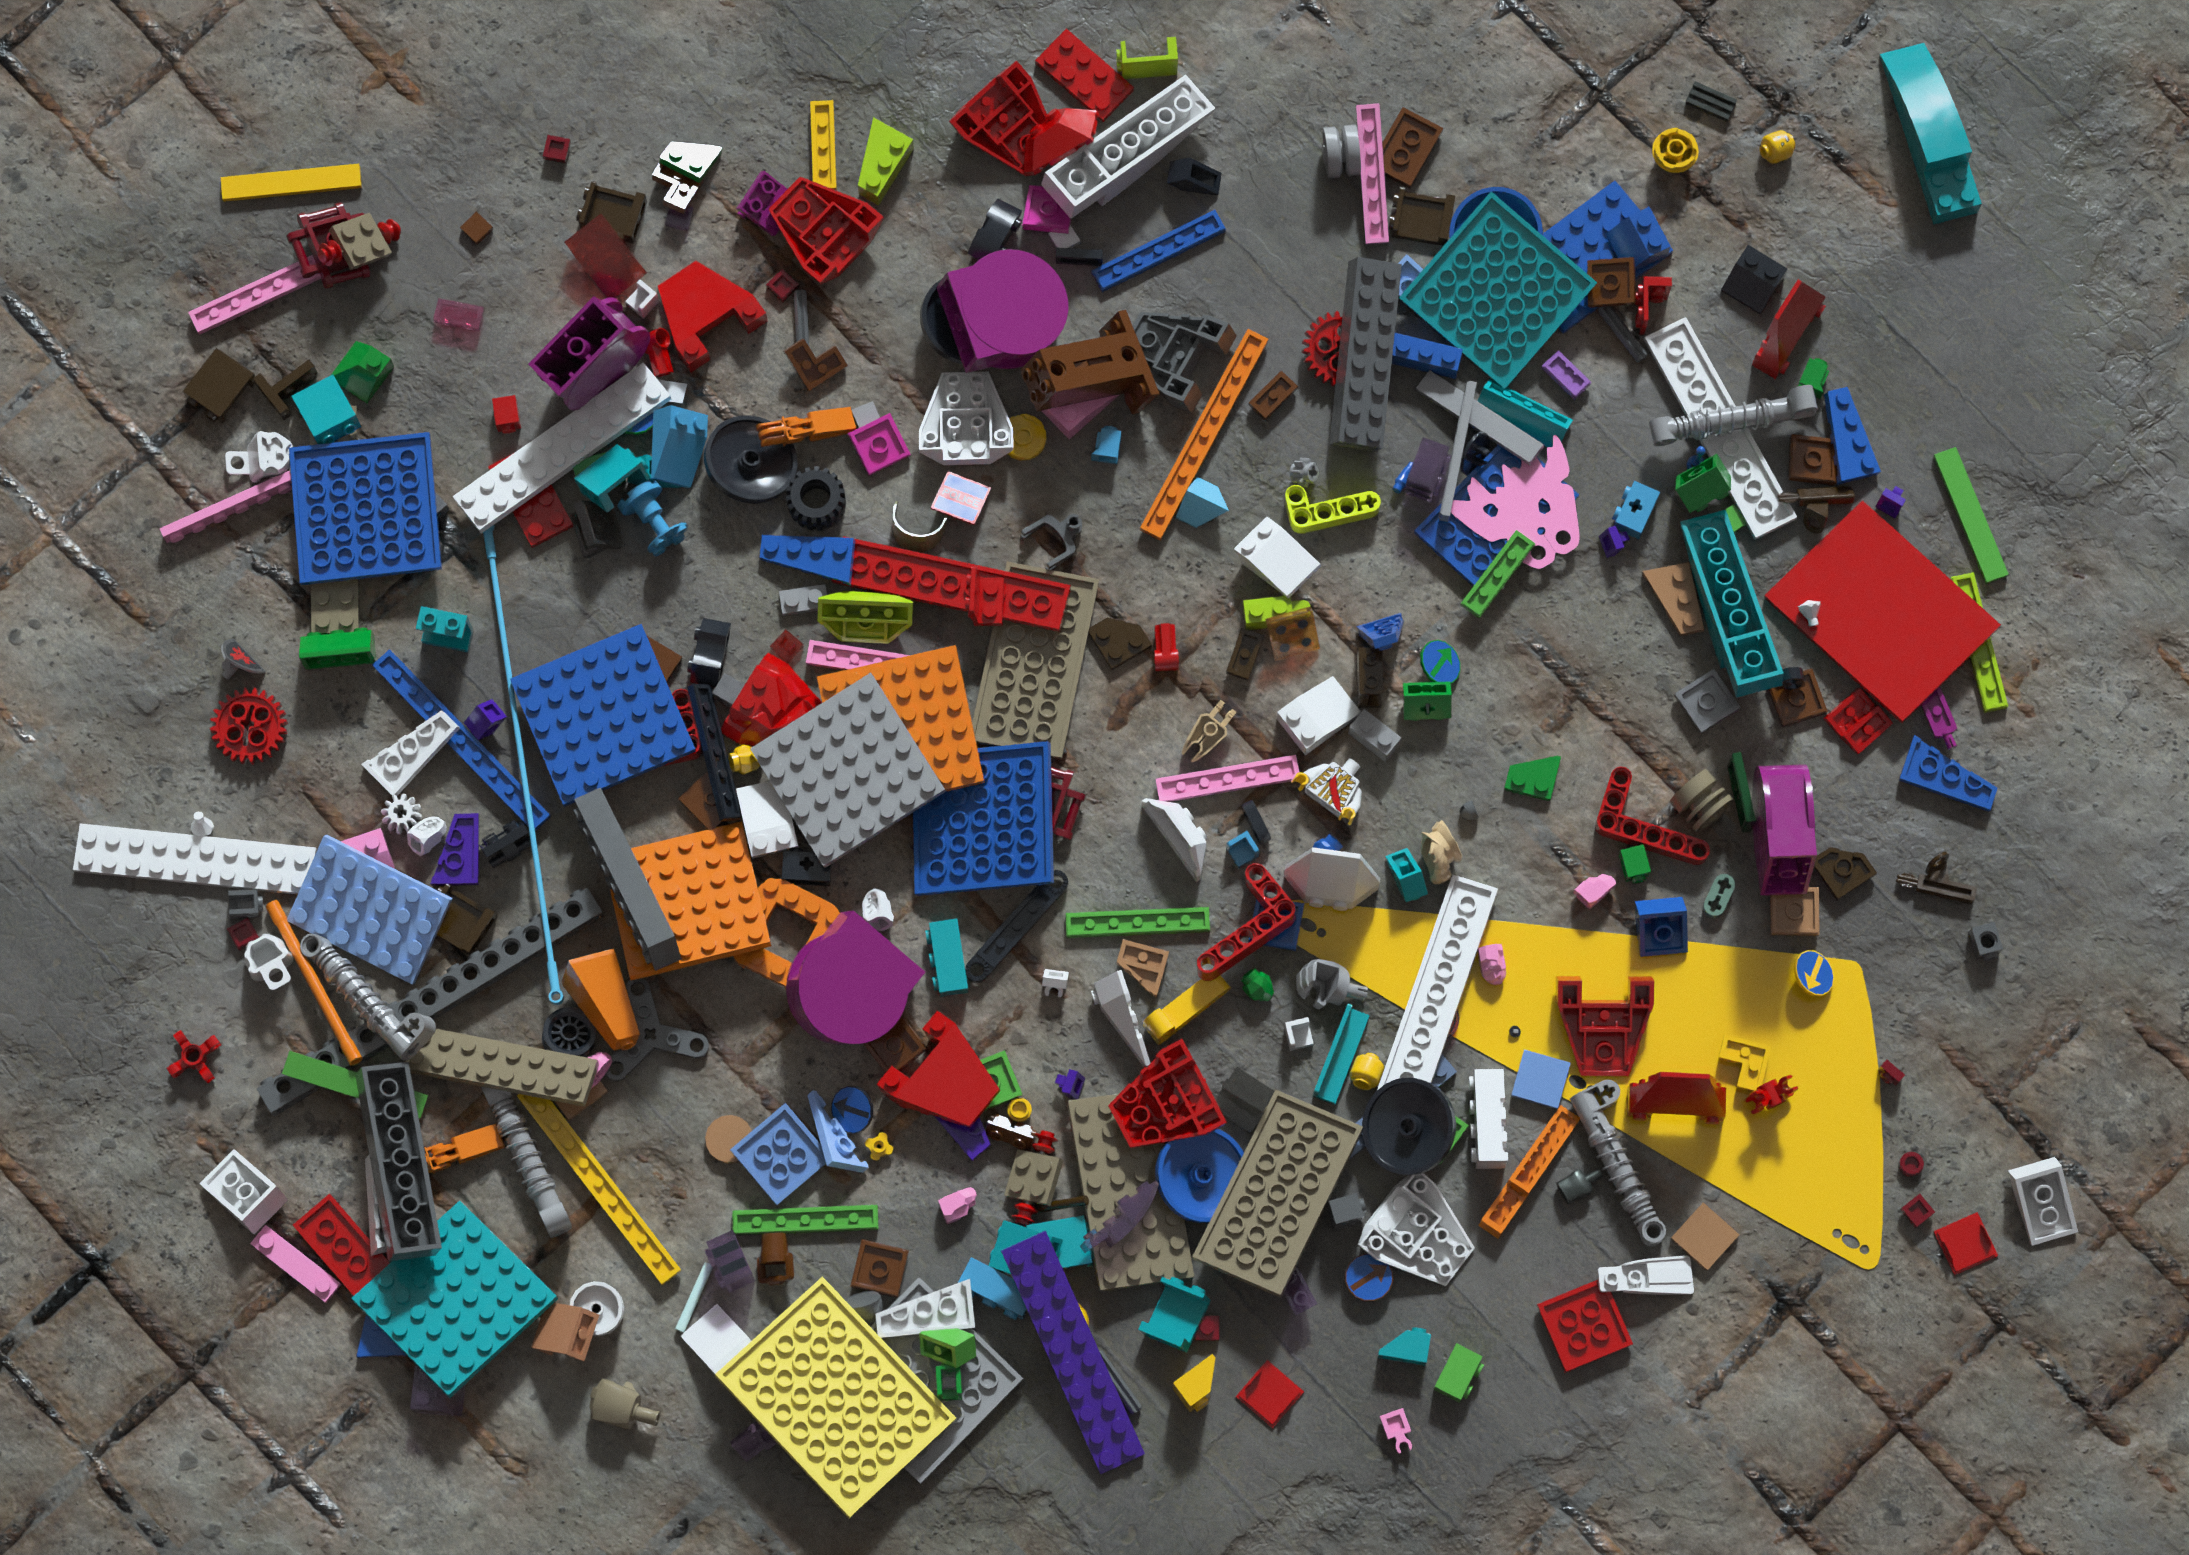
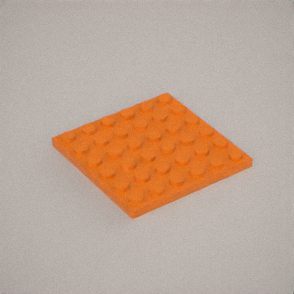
[817,645,985,791]
[610,821,771,980]

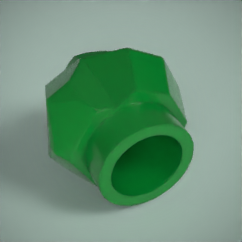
[1240,968,1274,1001]

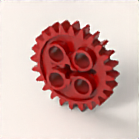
[1301,311,1343,387]
[210,688,288,764]

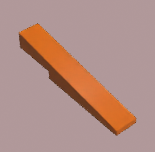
[1478,1105,1580,1239]

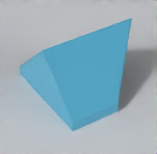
[1176,477,1229,528]

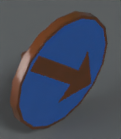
[1345,1254,1393,1302]

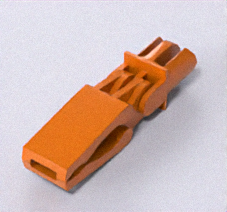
[756,407,856,447]
[424,1124,505,1174]

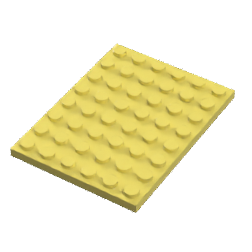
[715,1277,956,1519]

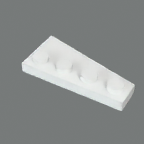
[875,1279,975,1338]

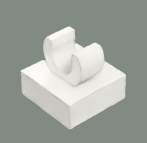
[1042,969,1069,997]

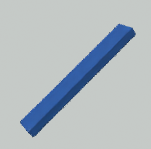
[1091,210,1226,293]

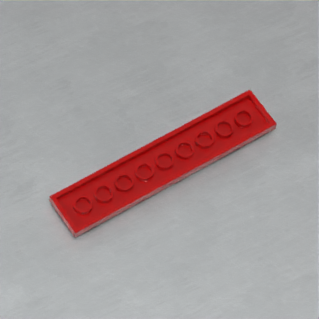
[832,536,1071,632]

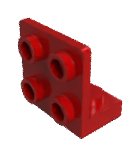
[1635,276,1672,335]
[965,567,1005,626]

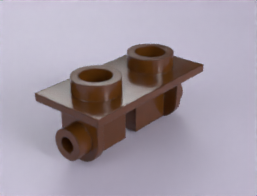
[986,1114,1037,1151]

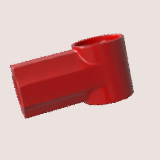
[645,328,674,378]
[1154,623,1179,671]

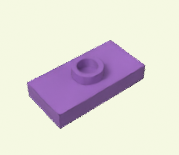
[1541,350,1591,400]

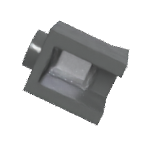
[228,890,263,920]

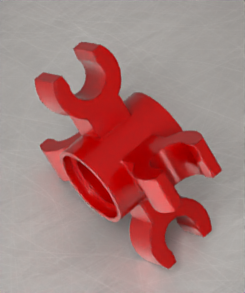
[166,1030,222,1084]
[1745,1075,1799,1114]

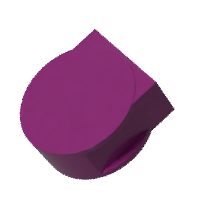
[936,250,1068,373]
[528,296,650,410]
[1752,764,1817,896]
[786,911,925,1045]

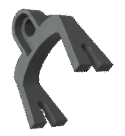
[1020,514,1082,570]

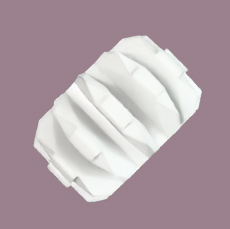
[381,794,422,835]

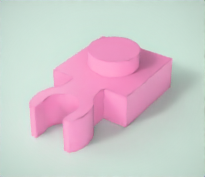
[1379,1408,1412,1454]

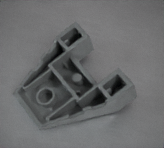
[1133,312,1237,414]

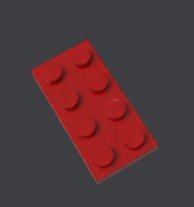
[1035,28,1134,122]
[488,453,574,548]
[293,1193,390,1296]

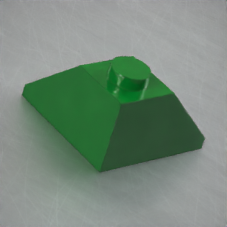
[331,341,394,404]

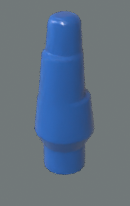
[1392,462,1415,494]

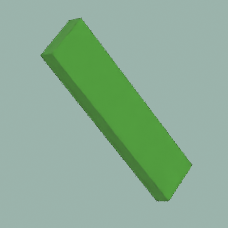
[1460,530,1535,619]

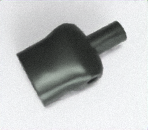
[1556,1169,1603,1205]

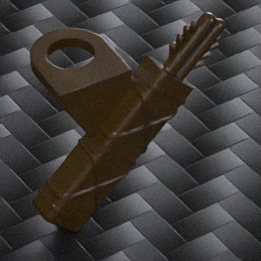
[1777,486,1855,534]
[1896,852,1977,904]

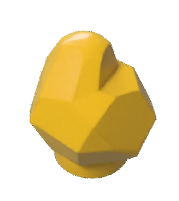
[728,745,760,775]

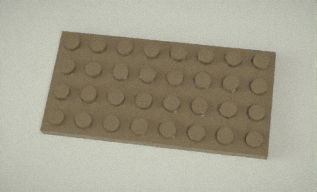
[972,562,1099,760]
[1192,1090,1363,1298]
[1066,1094,1194,1292]

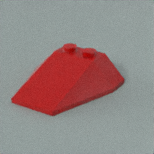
[949,61,1047,176]
[768,177,884,284]

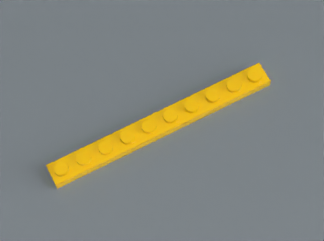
[517,1094,682,1286]

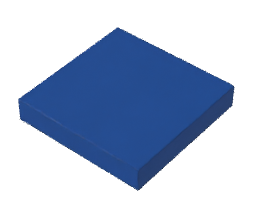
[1248,897,1304,951]

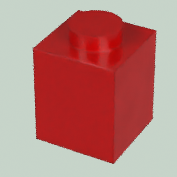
[492,395,521,434]

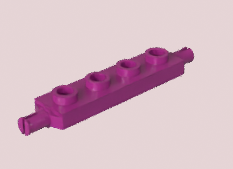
[1921,687,1957,750]

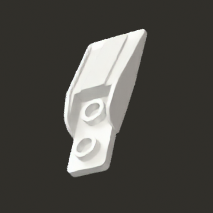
[1597,1256,1694,1295]

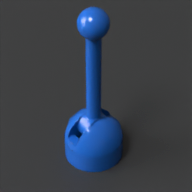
[1686,446,1706,470]

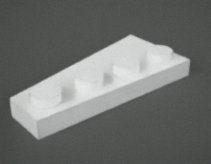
[361,711,460,796]

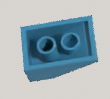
[651,405,708,488]

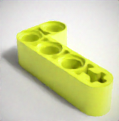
[1285,485,1381,534]

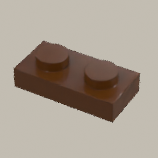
[1248,371,1298,421]

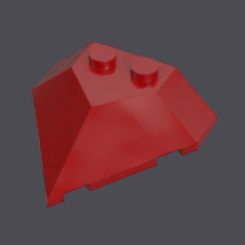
[1024,108,1099,176]

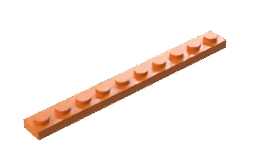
[1140,329,1269,541]

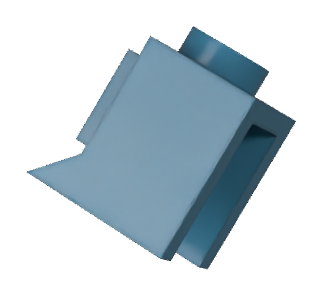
[1091,426,1121,464]

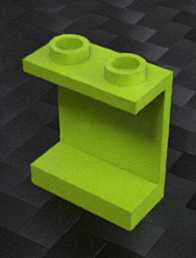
[1116,37,1178,79]

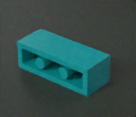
[925,919,969,997]

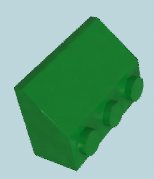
[299,628,376,670]

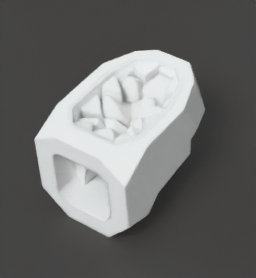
[407,817,447,856]
[862,888,894,931]

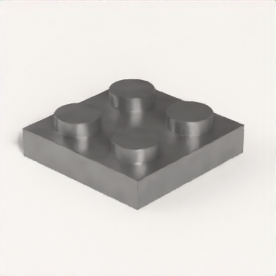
[1674,669,1741,734]

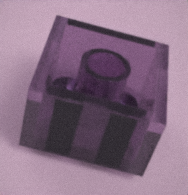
[1405,437,1452,502]
[704,1230,755,1293]

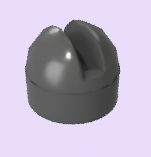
[1460,800,1479,821]

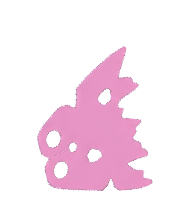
[1451,435,1579,569]

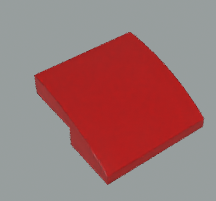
[1823,687,1893,754]

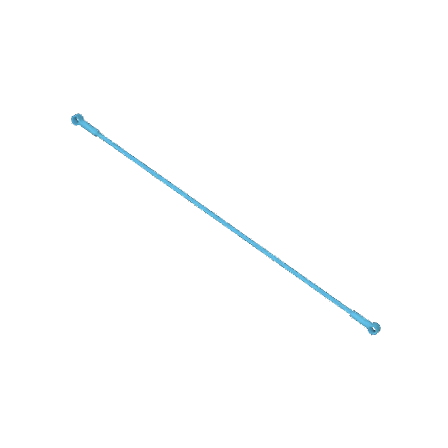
[483,525,564,1005]

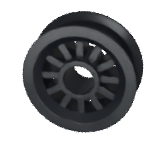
[542,1007,596,1057]

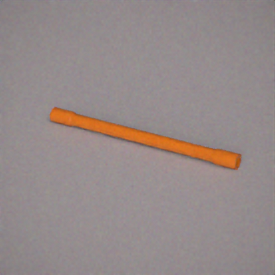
[265,900,363,1065]

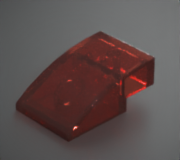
[564,214,647,298]

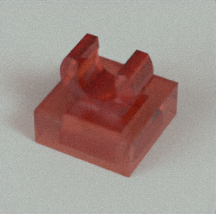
[770,629,804,663]

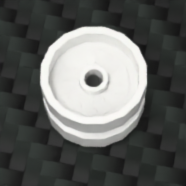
[570,1281,625,1336]

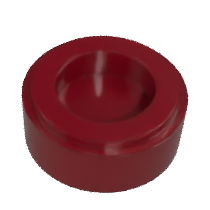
[1899,1152,1924,1177]

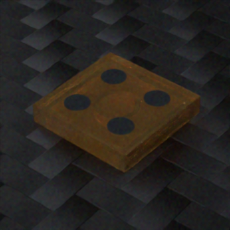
[1265,606,1320,661]

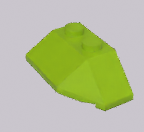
[817,591,913,644]

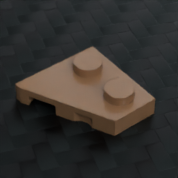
[1117,939,1169,997]

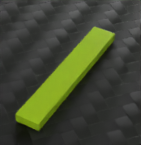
[1950,572,2008,713]

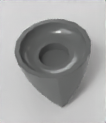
[845,1291,883,1325]

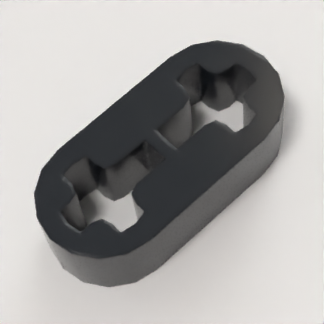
[1782,667,1805,689]
[1241,800,1271,845]

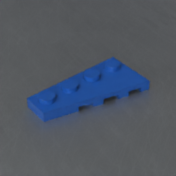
[1824,387,1881,485]
[760,535,856,586]

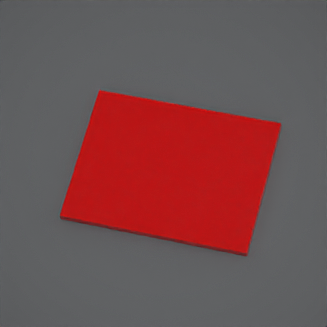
[1764,500,2001,723]

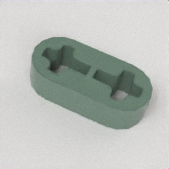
[1703,874,1735,918]

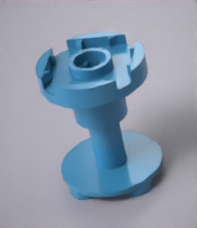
[617,480,688,557]

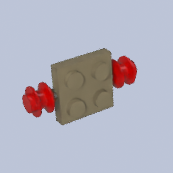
[318,213,401,270]
[1004,1130,1063,1227]

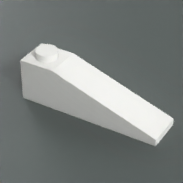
[1091,970,1150,1068]

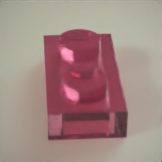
[433,298,485,332]

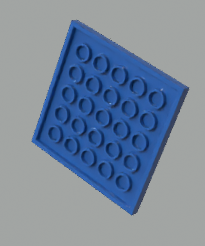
[289,432,442,585]
[510,624,696,807]
[913,741,1054,896]

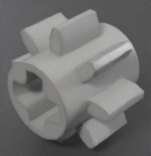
[1289,458,1319,487]

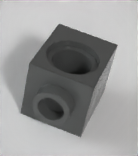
[1968,922,2003,961]

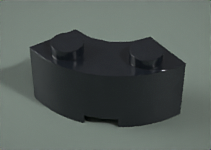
[967,199,1022,260]
[687,618,731,687]

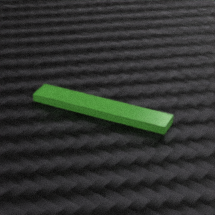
[1933,447,2009,584]
[1066,907,1210,938]
[282,1050,428,1118]
[732,1205,879,1236]

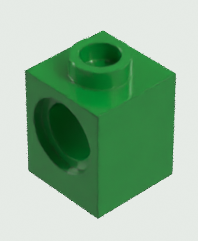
[1619,845,1651,884]

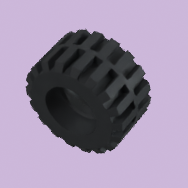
[786,466,846,531]

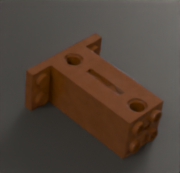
[1020,310,1159,415]

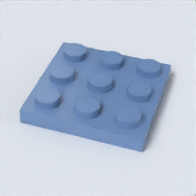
[730,1103,826,1206]

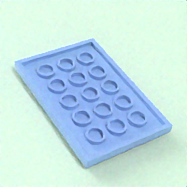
[287,835,453,984]

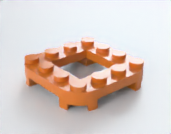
[733,878,840,990]

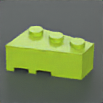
[858,117,914,206]

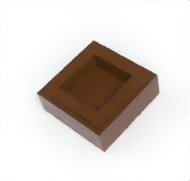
[460,211,493,245]

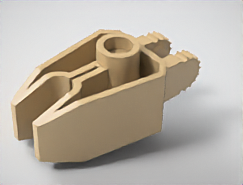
[1181,700,1236,762]

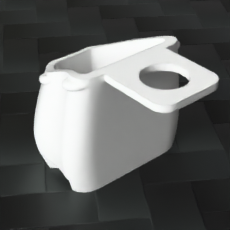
[225,431,293,483]
[244,934,294,990]

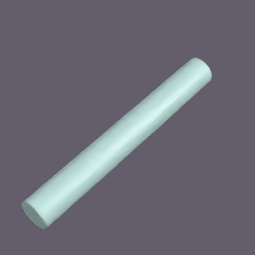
[675,1262,713,1333]

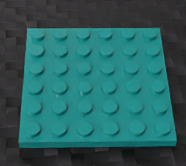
[1399,192,1597,389]
[352,1201,558,1398]

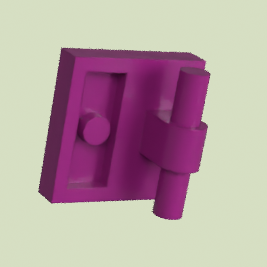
[736,171,787,236]

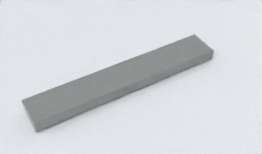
[1416,370,1544,465]
[1438,381,1477,522]

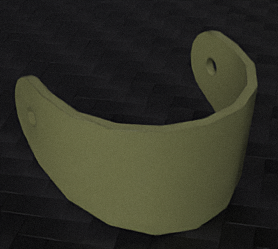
[892,501,948,553]

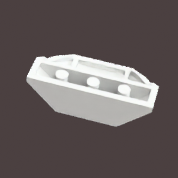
[1142,798,1207,882]

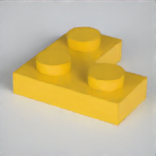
[1718,1034,1772,1092]

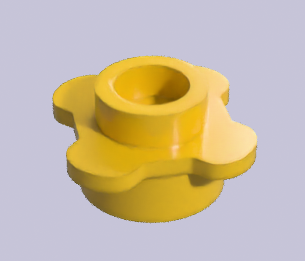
[865,1132,893,1161]

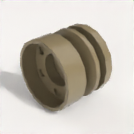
[1669,769,1734,832]

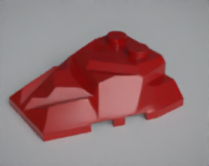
[721,653,822,746]
[1108,1039,1227,1148]

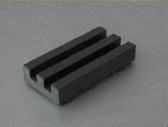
[1685,81,1737,122]

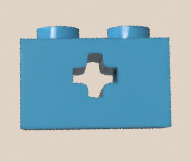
[1612,481,1660,539]

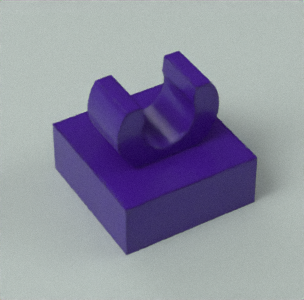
[1875,486,1906,518]
[1598,526,1630,558]
[1055,1069,1086,1100]

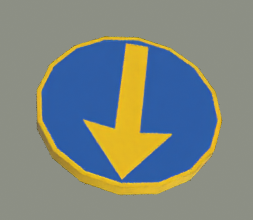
[1793,950,1834,996]

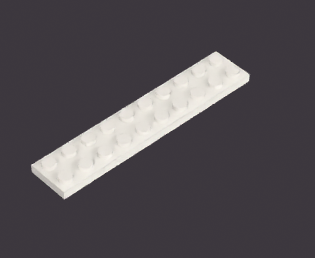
[1644,317,1797,540]
[453,363,671,533]
[73,824,317,895]
[1377,874,1498,1090]

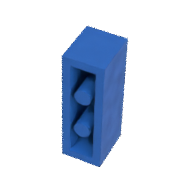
[1392,333,1463,379]

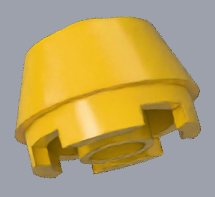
[1652,128,1699,173]

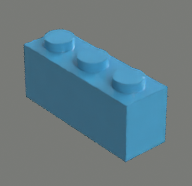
[958,1257,1027,1320]

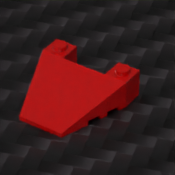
[658,261,768,372]
[1752,279,1826,379]
[1555,976,1655,1076]
[877,1011,1000,1128]
[1627,1072,1726,1125]

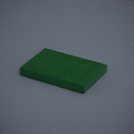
[1727,752,1756,833]

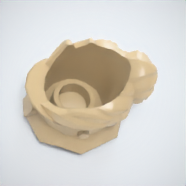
[1421,820,1462,884]

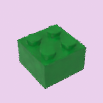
[1675,454,1731,513]

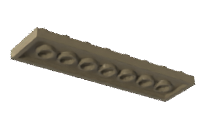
[404,1029,599,1107]

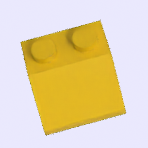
[1173,1354,1215,1412]

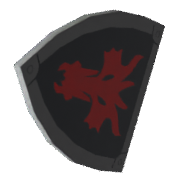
[221,639,266,680]

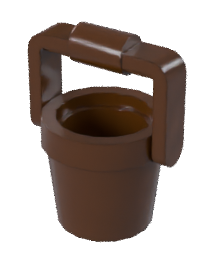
[757,1233,794,1286]

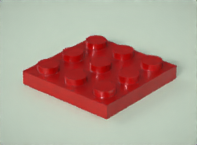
[1537,1280,1633,1373]

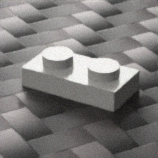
[779,584,827,616]

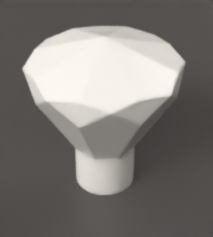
[1798,600,1821,627]
[191,812,214,837]

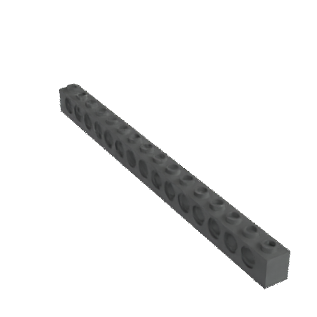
[256,888,604,1117]

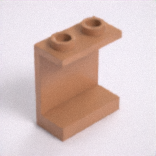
[531,1303,599,1361]

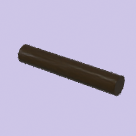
[1035,1195,1089,1213]

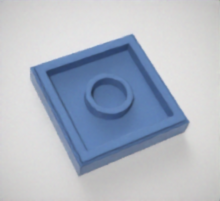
[1511,1049,1570,1109]

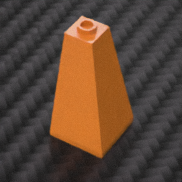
[561,949,640,1051]

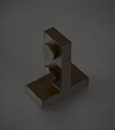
[253,360,318,420]

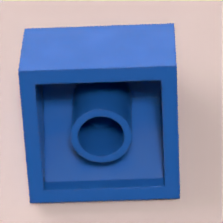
[1606,207,1671,271]
[1635,897,1688,957]

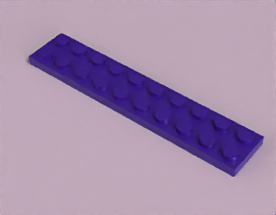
[1001,1231,1145,1474]

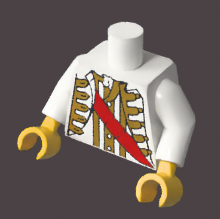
[1291,758,1362,825]

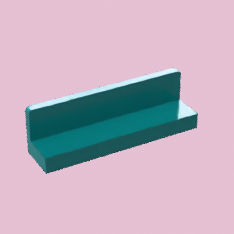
[1477,379,1573,447]
[1313,1004,1370,1105]

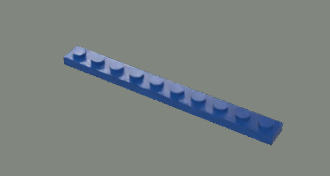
[372,649,551,831]

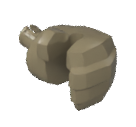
[589,1379,660,1430]

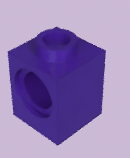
[464,699,507,740]

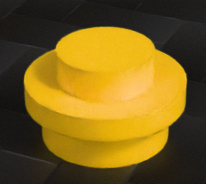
[1008,1098,1032,1122]

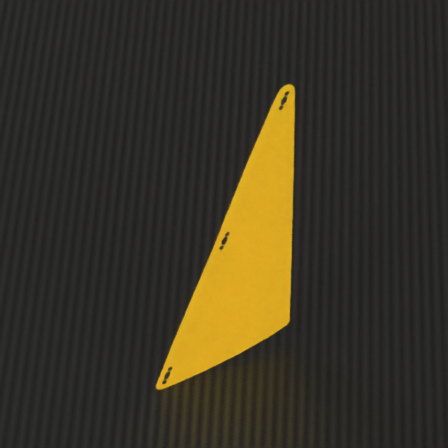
[1292,900,1883,1270]

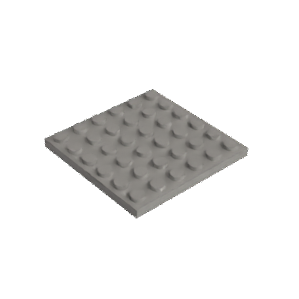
[750,673,946,868]
[870,1278,1023,1484]

